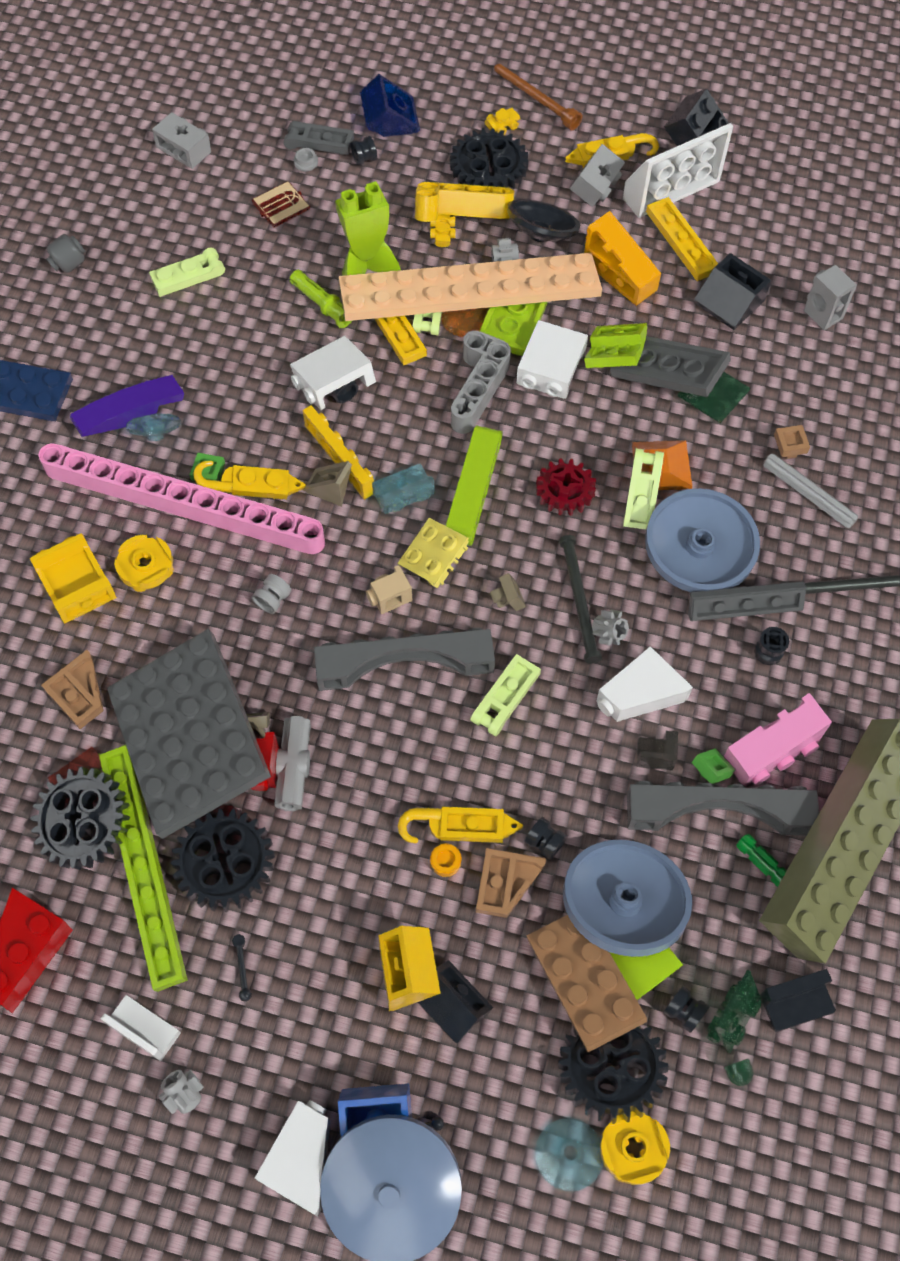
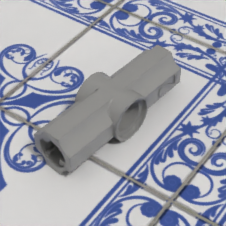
[275,716,311,811]

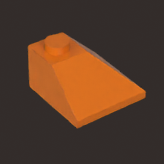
[632,440,692,490]

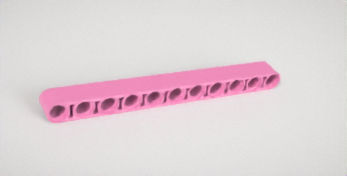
[38,443,325,554]

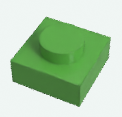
[190,453,225,482]
[692,748,735,784]

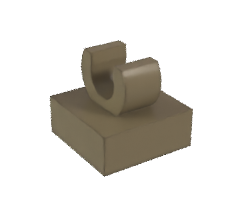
[490,573,526,611]
[246,712,270,738]

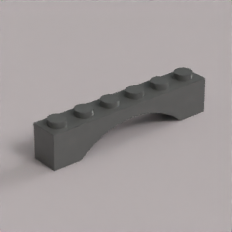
[314,628,495,691]
[627,781,819,836]

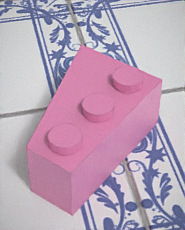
[723,693,832,787]

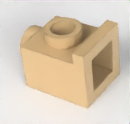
[366,565,412,614]

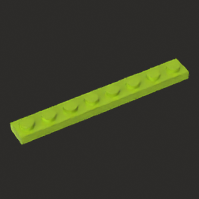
[99,745,188,992]

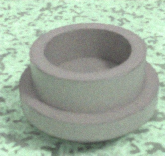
[294,148,318,171]

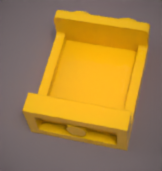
[30,533,117,624]

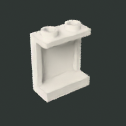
[516,320,588,399]
[290,336,376,410]

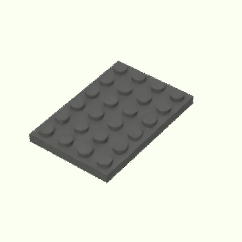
[107,629,271,839]

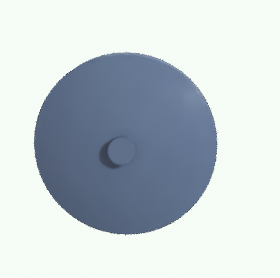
[645,488,760,592]
[563,840,692,957]
[320,1115,462,1261]

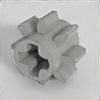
[491,238,519,262]
[592,610,629,646]
[159,1070,204,1114]

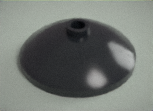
[507,199,581,242]

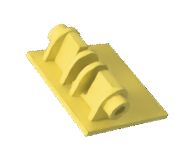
[397,518,469,588]

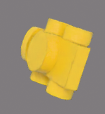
[485,108,520,135]
[430,214,455,247]

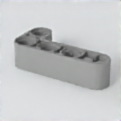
[451,330,511,434]

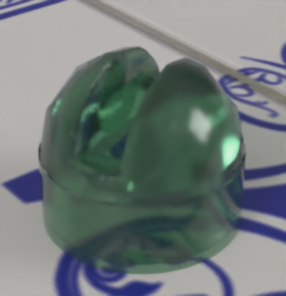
[724,1058,754,1086]

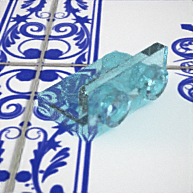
[372,463,435,514]

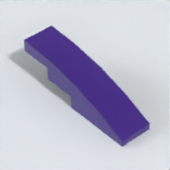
[70,375,184,437]

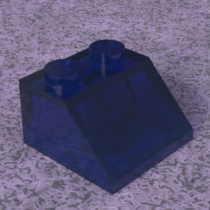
[360,74,420,137]

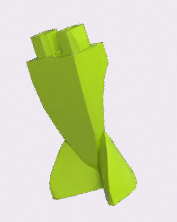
[335,181,401,276]

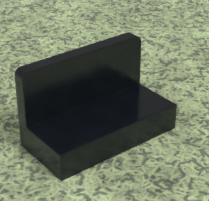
[418,960,494,1043]
[760,969,836,1032]

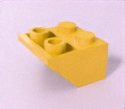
[378,926,441,1011]

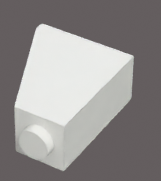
[596,647,693,722]
[255,1100,330,1217]

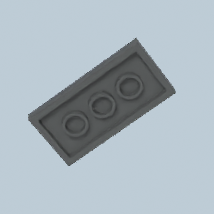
[610,336,731,397]

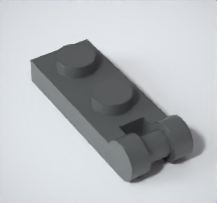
[283,121,354,155]

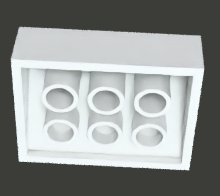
[623,123,733,218]

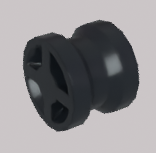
[351,136,377,166]

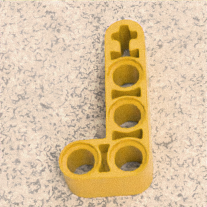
[415,182,515,222]

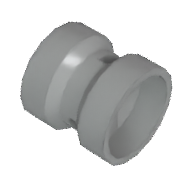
[252,574,292,614]

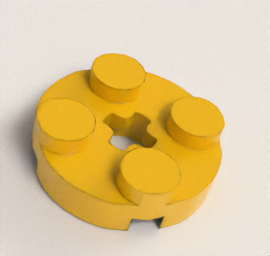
[114,535,174,592]
[600,1111,670,1185]

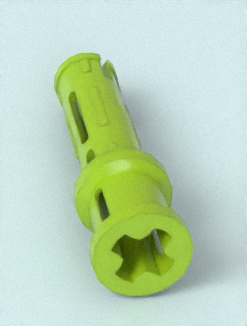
[289,269,352,328]

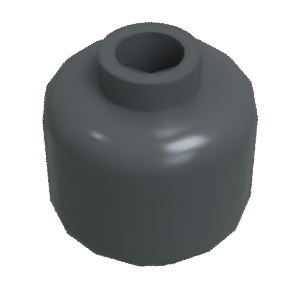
[47,234,86,273]

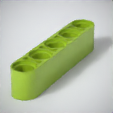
[446,425,503,546]

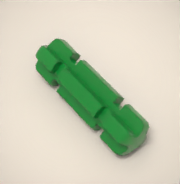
[736,834,787,887]

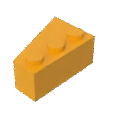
[584,211,661,306]

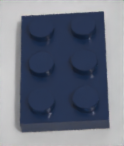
[0,360,73,422]

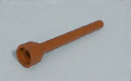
[494,63,583,131]

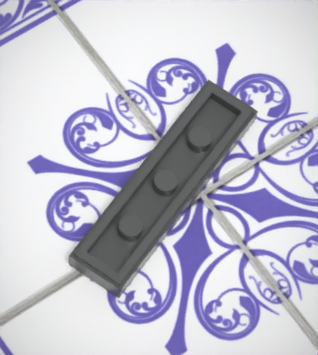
[688,581,806,621]

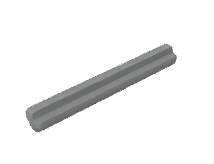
[763,453,858,528]

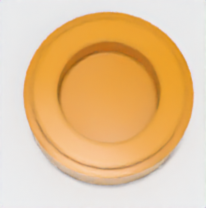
[430,843,462,877]

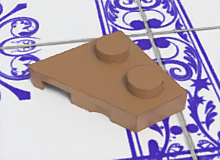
[41,650,104,729]
[476,848,546,918]

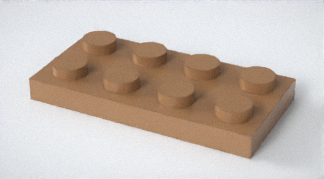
[526,915,647,1052]

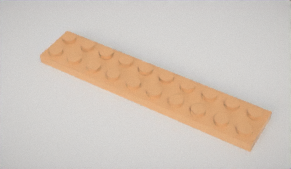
[339,253,602,321]

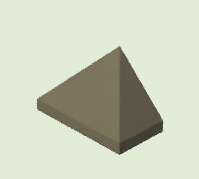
[303,461,352,507]

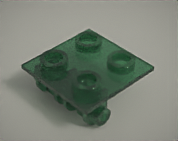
[677,372,751,424]
[707,969,761,1054]

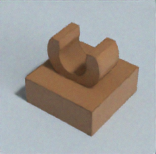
[774,425,810,459]

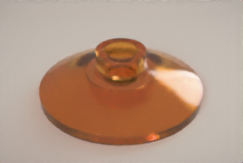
[441,307,489,337]

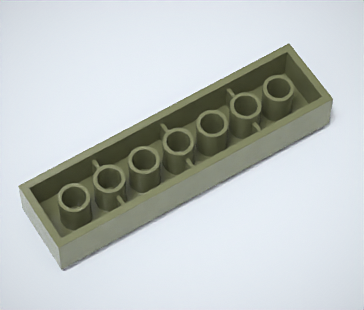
[759,719,900,964]

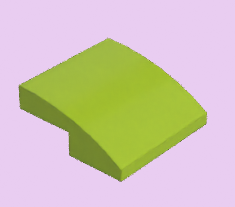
[584,323,648,368]
[610,948,683,1000]

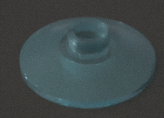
[126,414,181,441]
[535,1118,603,1191]

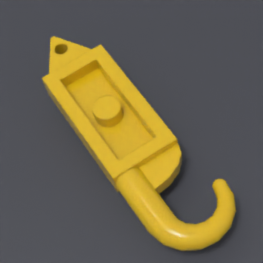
[565,133,659,168]
[193,461,306,500]
[397,807,523,844]

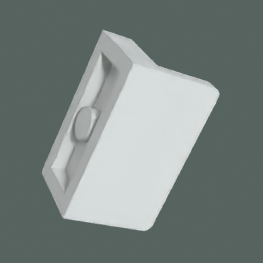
[100,995,181,1061]

